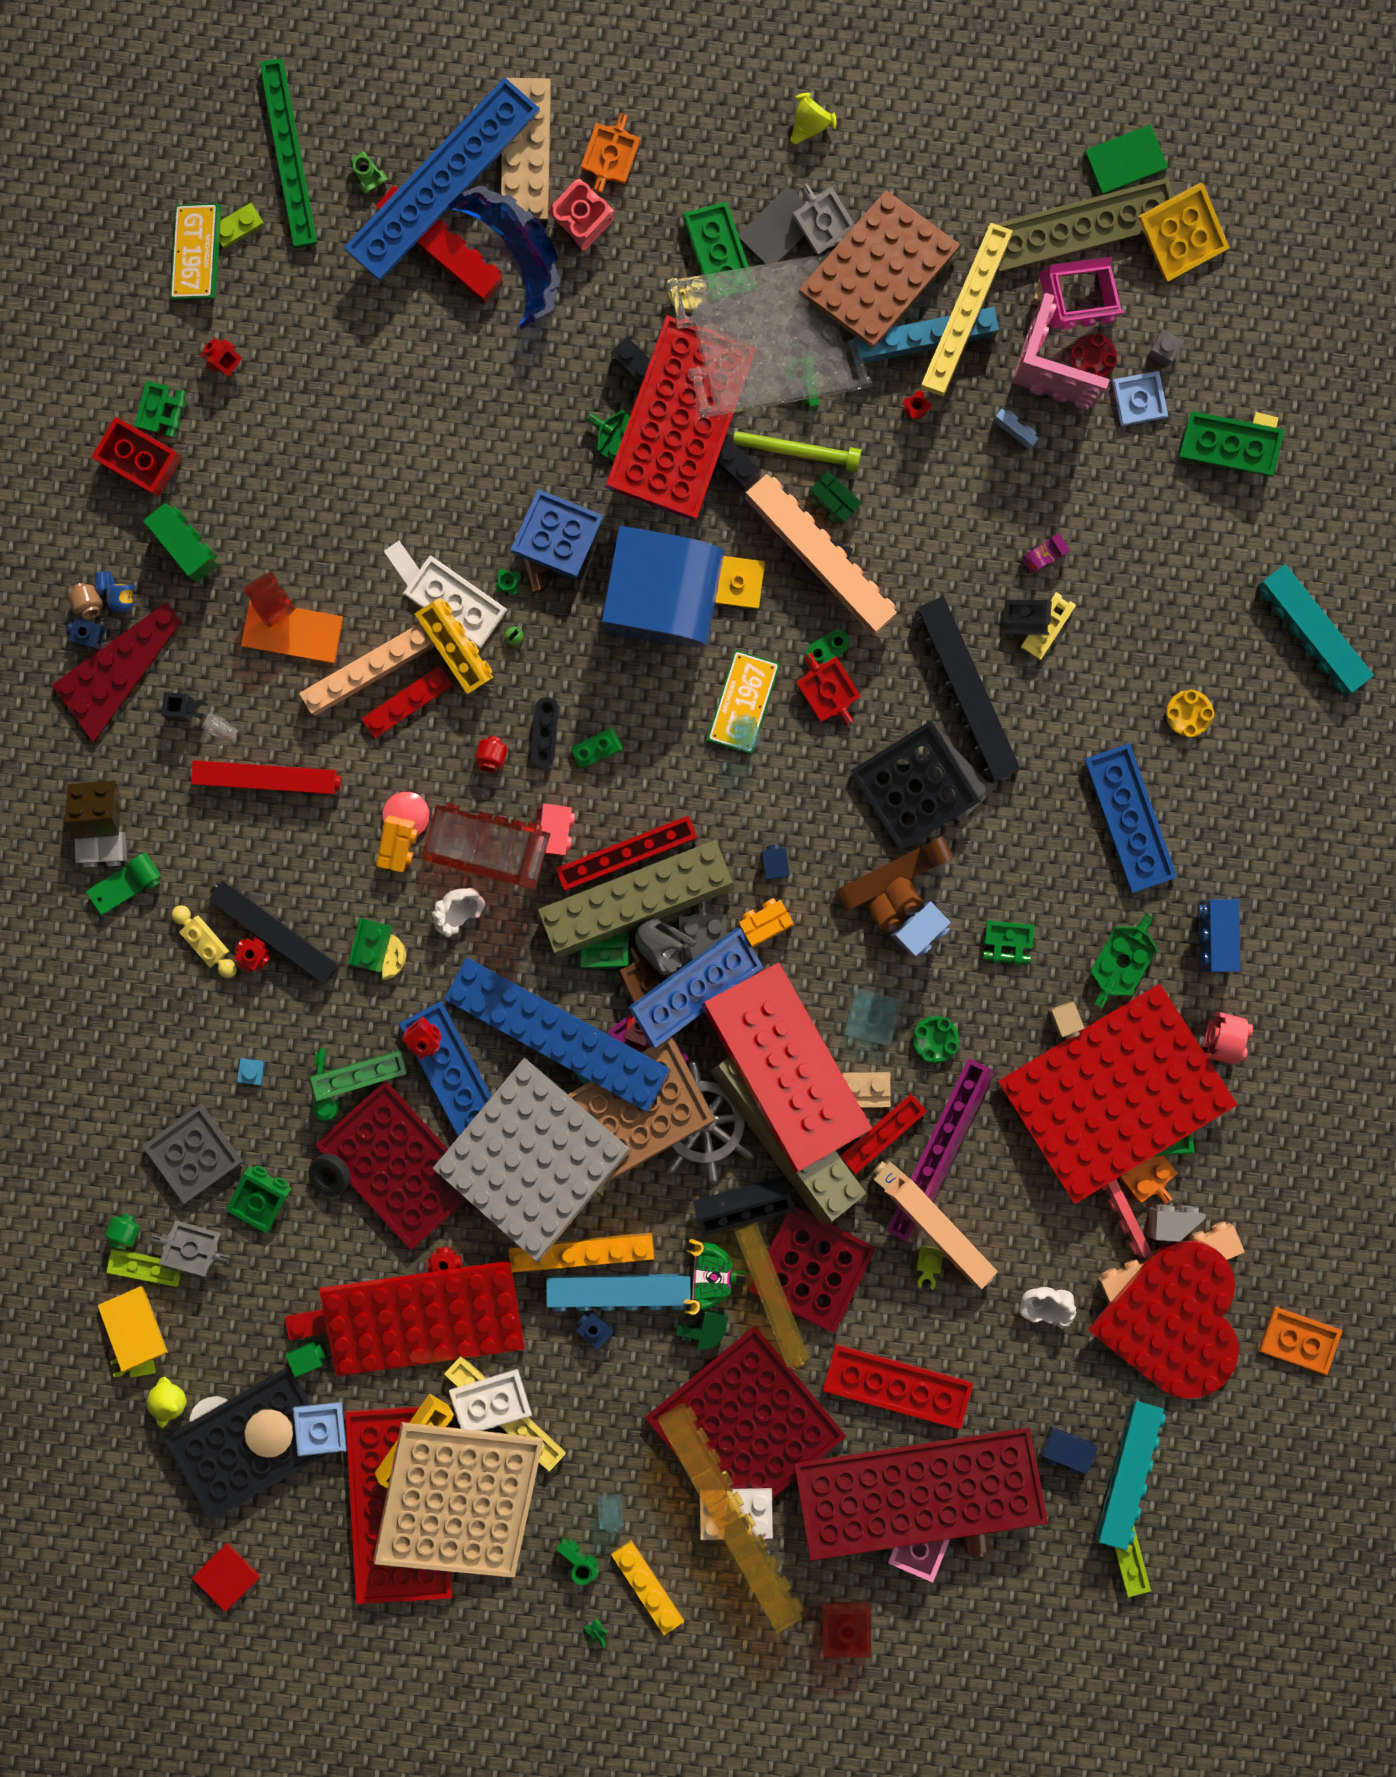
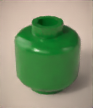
[104,1213,140,1250]

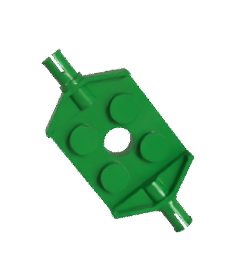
[586,410,630,462]
[1090,913,1158,1009]

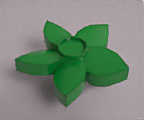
[584,1619,609,1648]

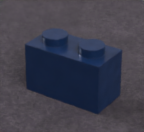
[1040,1425,1098,1475]

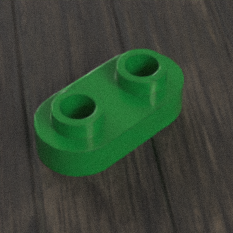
[806,630,850,664]

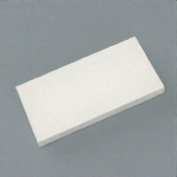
[403,555,508,649]

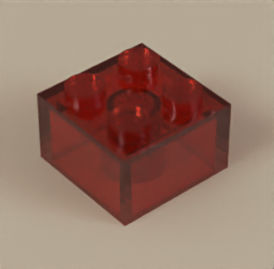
[822,1602,871,1658]

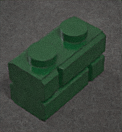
[808,471,862,526]

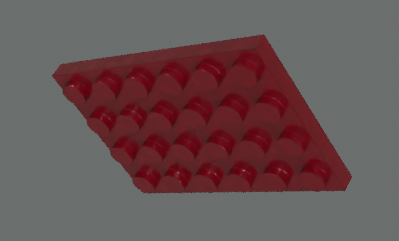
[315,1080,466,1250]

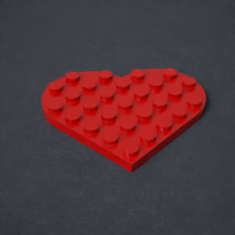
[1088,1239,1239,1399]

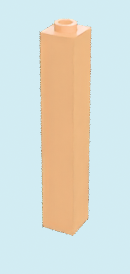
[885,1173,998,1289]

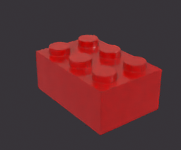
[91,416,182,498]

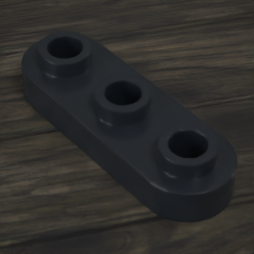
[531,697,559,768]

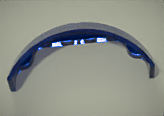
[448,186,561,330]

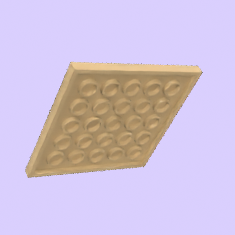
[373,1422,543,1577]

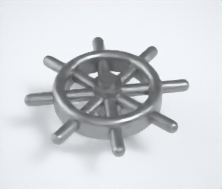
[666,1061,754,1184]

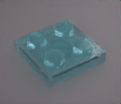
[844,988,902,1046]

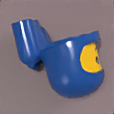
[95,571,135,613]

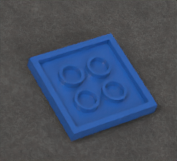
[510,489,604,580]

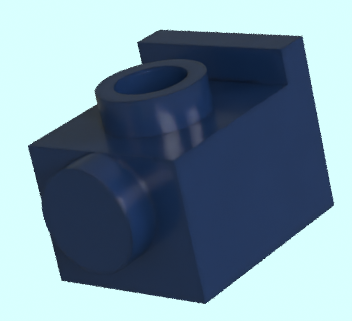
[66,618,107,650]
[576,1311,614,1351]

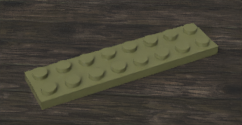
[986,178,1174,274]

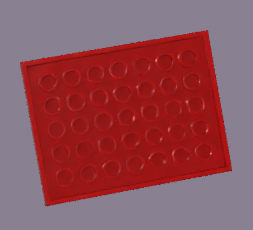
[998,983,1238,1204]

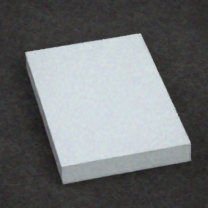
[449,1369,532,1431]

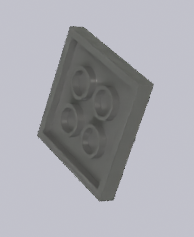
[142,1104,243,1204]

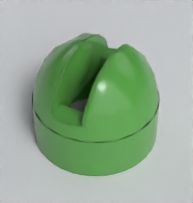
[505,626,524,646]

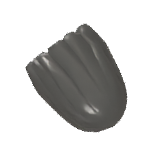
[635,917,697,977]

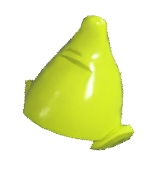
[790,93,836,144]
[146,1377,187,1428]

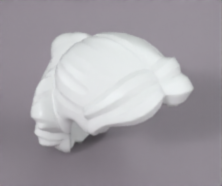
[432,888,485,937]
[1019,1287,1076,1329]

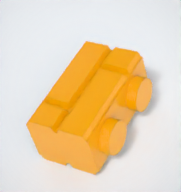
[376,816,418,872]
[739,898,794,947]

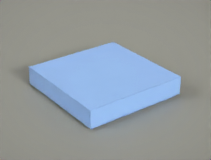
[1112,371,1168,427]
[293,1402,347,1456]

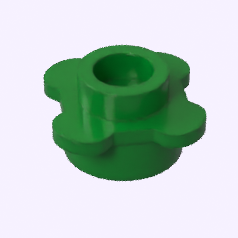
[495,569,521,595]

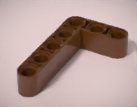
[835,836,953,911]

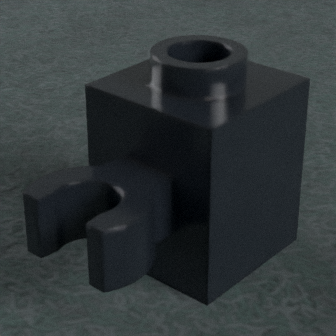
[161,692,208,723]

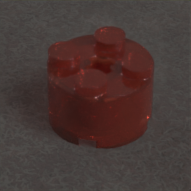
[242,571,296,628]

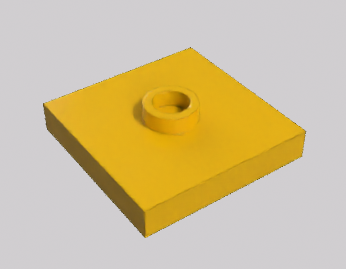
[715,556,765,609]

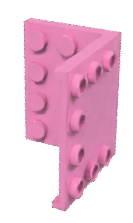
[1012,293,1110,410]

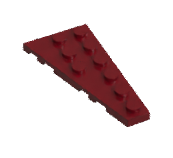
[52,602,182,743]

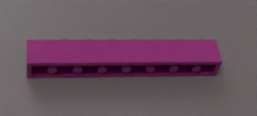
[886,1058,995,1243]

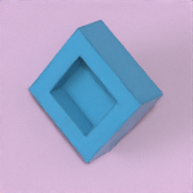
[237,1058,265,1085]

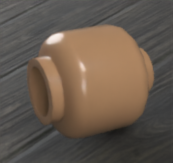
[68,583,103,620]

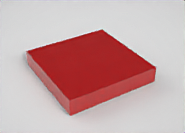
[192,1542,260,1612]

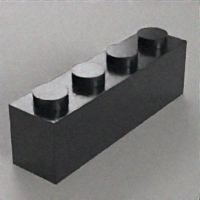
[693,1176,794,1237]

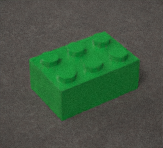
[143,503,219,583]

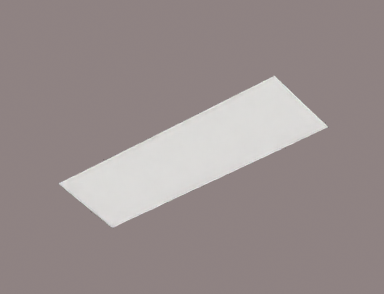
[384,541,419,586]

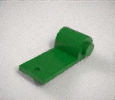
[86,853,162,916]
[313,1047,340,1121]

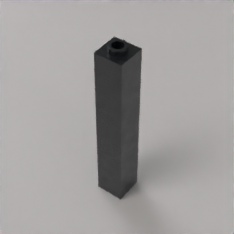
[208,880,341,984]

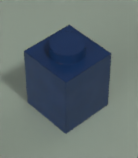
[762,844,790,880]

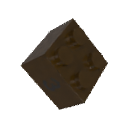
[64,780,122,839]

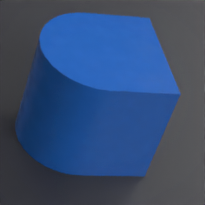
[602,526,725,648]

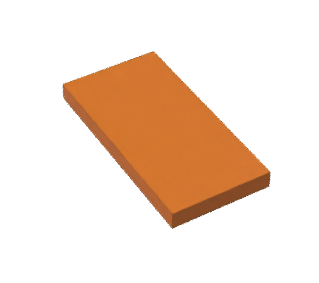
[241,600,344,664]

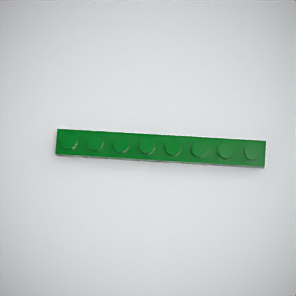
[260,58,318,249]

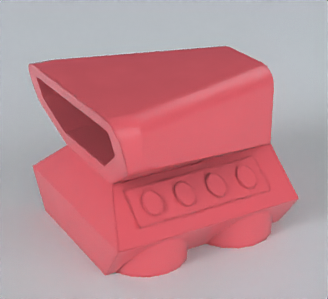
[548,179,614,251]

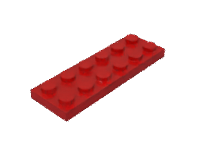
[822,1343,973,1429]

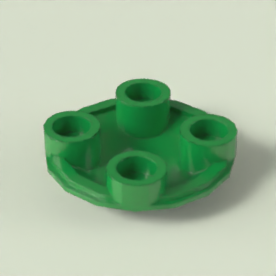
[912,1016,959,1063]

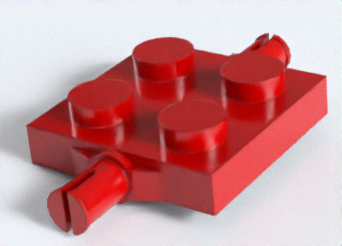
[796,653,861,726]

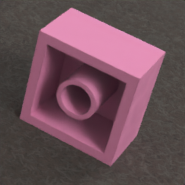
[888,1540,950,1582]

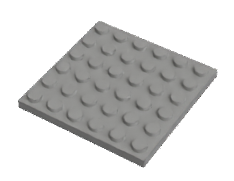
[433,1058,631,1262]

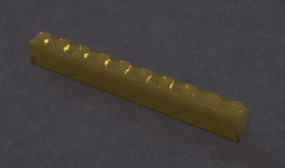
[658,1403,804,1633]

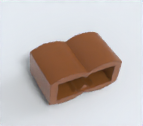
[868,877,923,933]

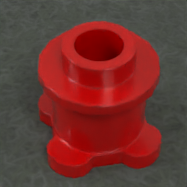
[903,390,931,420]

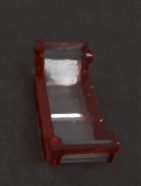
[421,802,551,890]

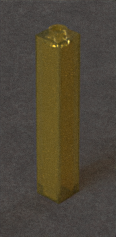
[734,1222,810,1368]

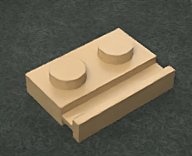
[842,1072,891,1107]

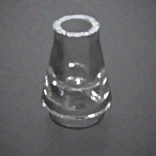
[201,712,238,742]

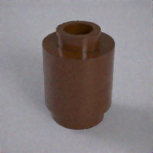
[964,1534,989,1558]

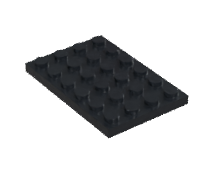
[163,1365,329,1521]

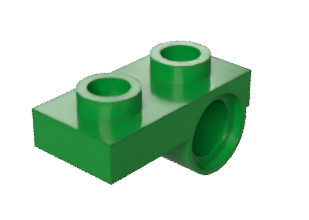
[570,728,624,769]
[556,1537,600,1585]

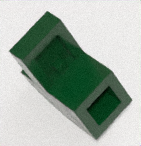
[676,1309,729,1350]

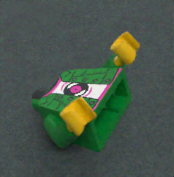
[683,1239,746,1314]

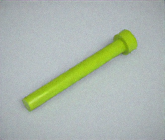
[733,431,862,473]

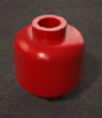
[474,736,508,773]

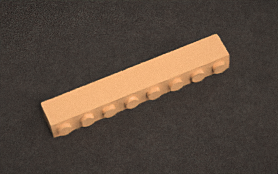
[745,474,897,636]

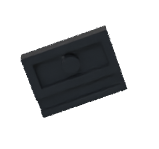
[1002,600,1052,636]

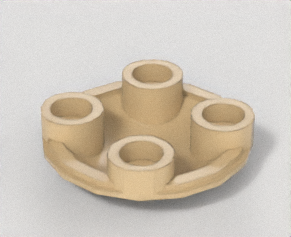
[245,1409,293,1458]

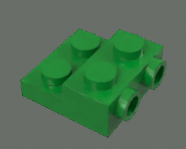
[226,1166,292,1233]

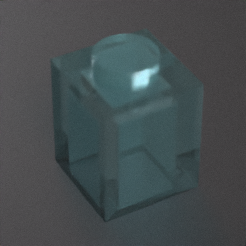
[732,714,761,752]
[597,1494,624,1532]

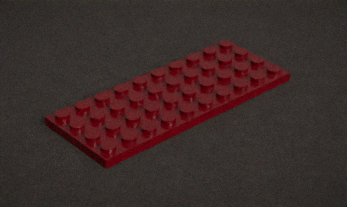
[794,1427,1048,1562]

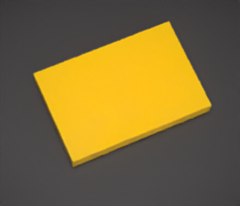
[98,1286,168,1372]

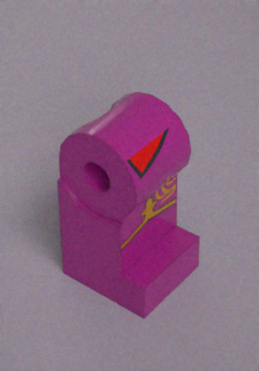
[1021,533,1070,574]

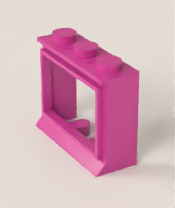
[1039,257,1124,330]

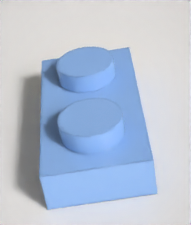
[993,409,1039,450]

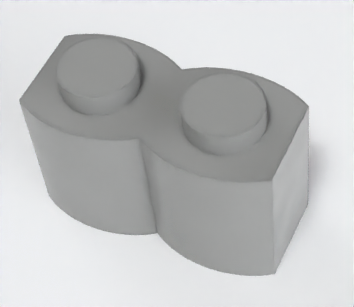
[75,832,127,867]

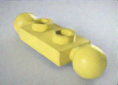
[171,905,237,978]

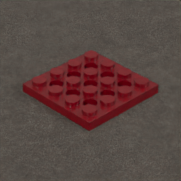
[749,1205,877,1333]

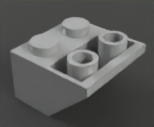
[1148,1204,1206,1241]

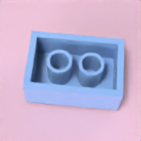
[890,901,951,956]

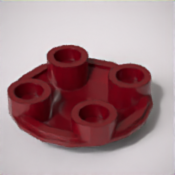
[1070,333,1118,378]

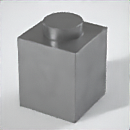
[1147,329,1184,367]

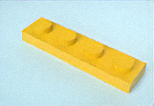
[611,1540,684,1635]

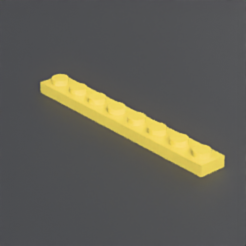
[921,223,1013,397]

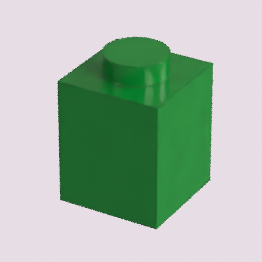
[286,1341,326,1377]

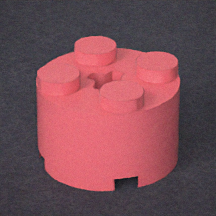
[1203,1012,1253,1065]

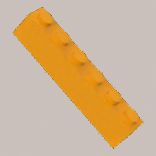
[509,1233,654,1272]

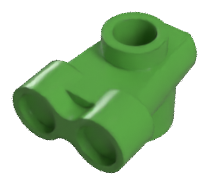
[350,151,388,195]

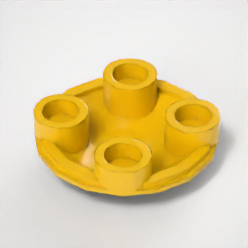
[1166,690,1215,737]

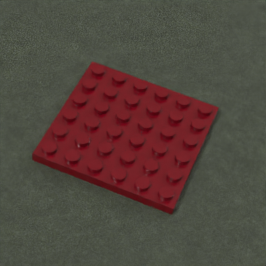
[645,1325,846,1528]

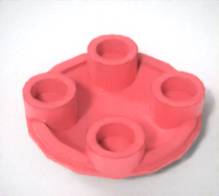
[383,792,429,835]

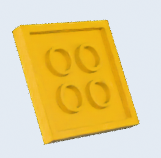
[1137,183,1230,282]

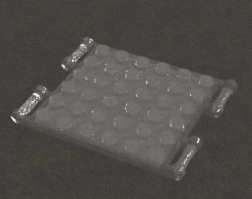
[665,251,872,418]

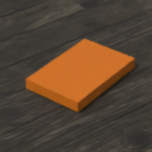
[1258,1306,1343,1375]

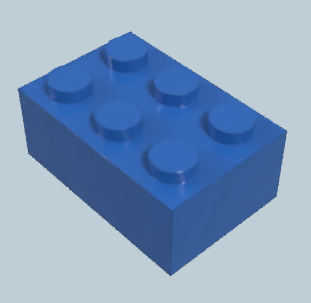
[1198,899,1240,972]

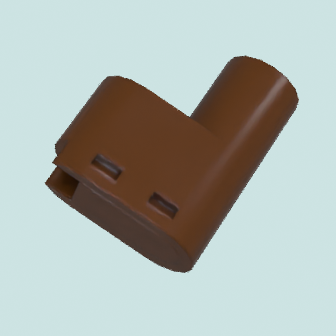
[522,558,553,593]

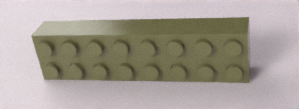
[538,840,735,959]
[710,1056,866,1226]

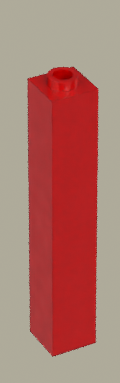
[191,760,342,795]

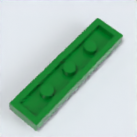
[308,1050,406,1101]

